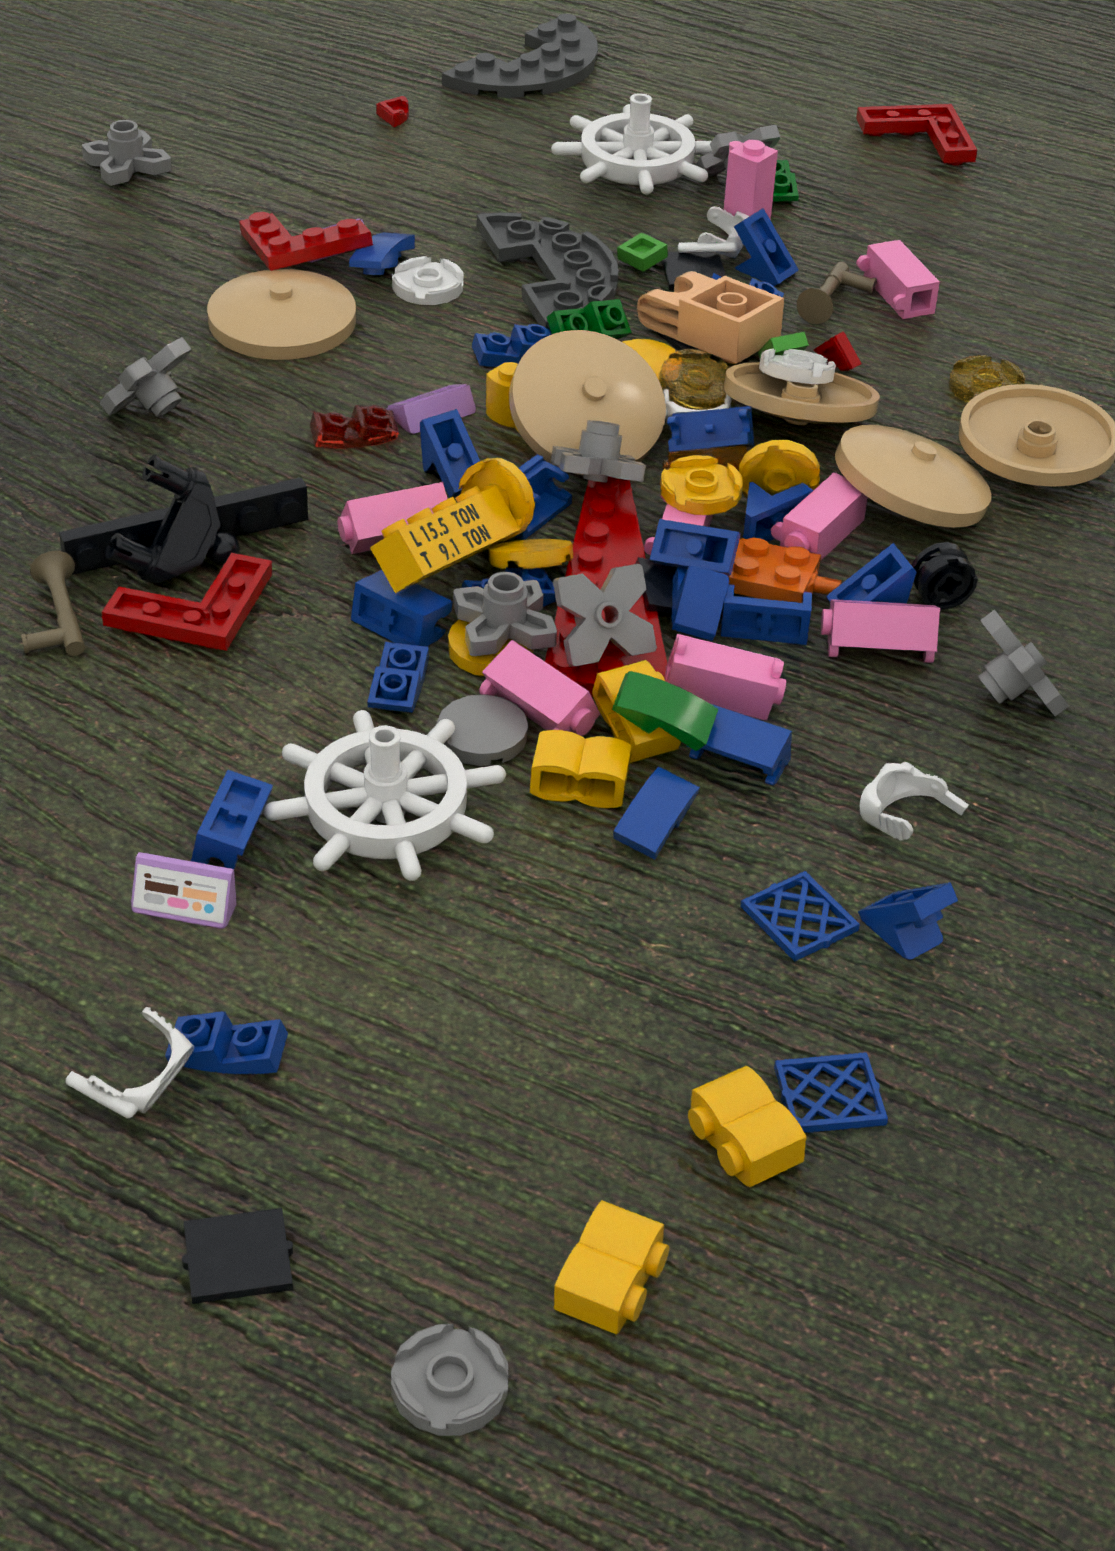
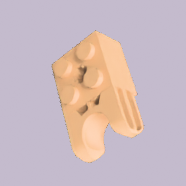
[637,271,784,364]

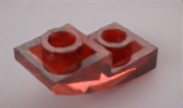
[309,405,399,449]

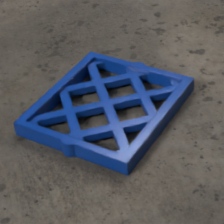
[741,871,860,962]
[774,1052,888,1133]

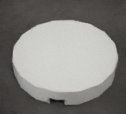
[392,256,464,305]
[759,349,836,384]

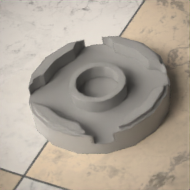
[437,694,528,766]
[391,1324,508,1436]

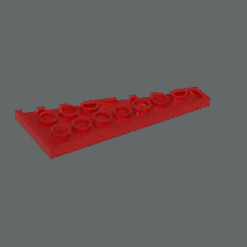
[545,476,667,697]

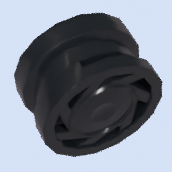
[911,542,978,610]

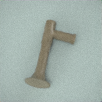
[797,262,877,324]
[21,551,85,656]

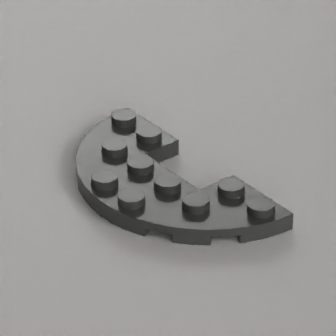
[442,14,598,98]
[476,213,618,334]

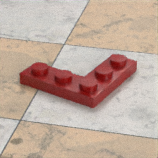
[856,104,977,165]
[239,212,373,271]
[101,553,272,651]

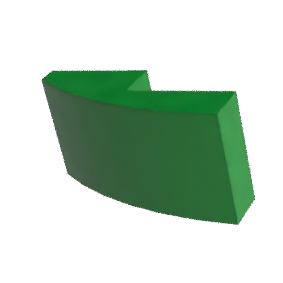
[773,160,799,201]
[546,299,632,339]
[612,671,718,751]

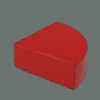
[376,96,409,127]
[813,331,862,371]

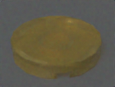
[659,349,729,410]
[949,355,1025,403]

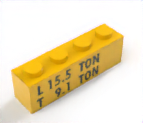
[370,486,520,593]

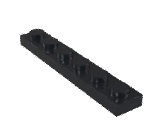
[59,477,308,575]

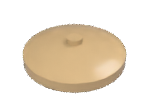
[207,269,356,360]
[509,330,666,475]
[724,362,880,425]
[959,384,1115,487]
[835,425,992,527]

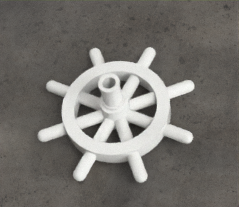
[551,93,712,195]
[264,710,506,881]

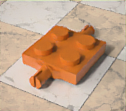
[729,538,842,603]

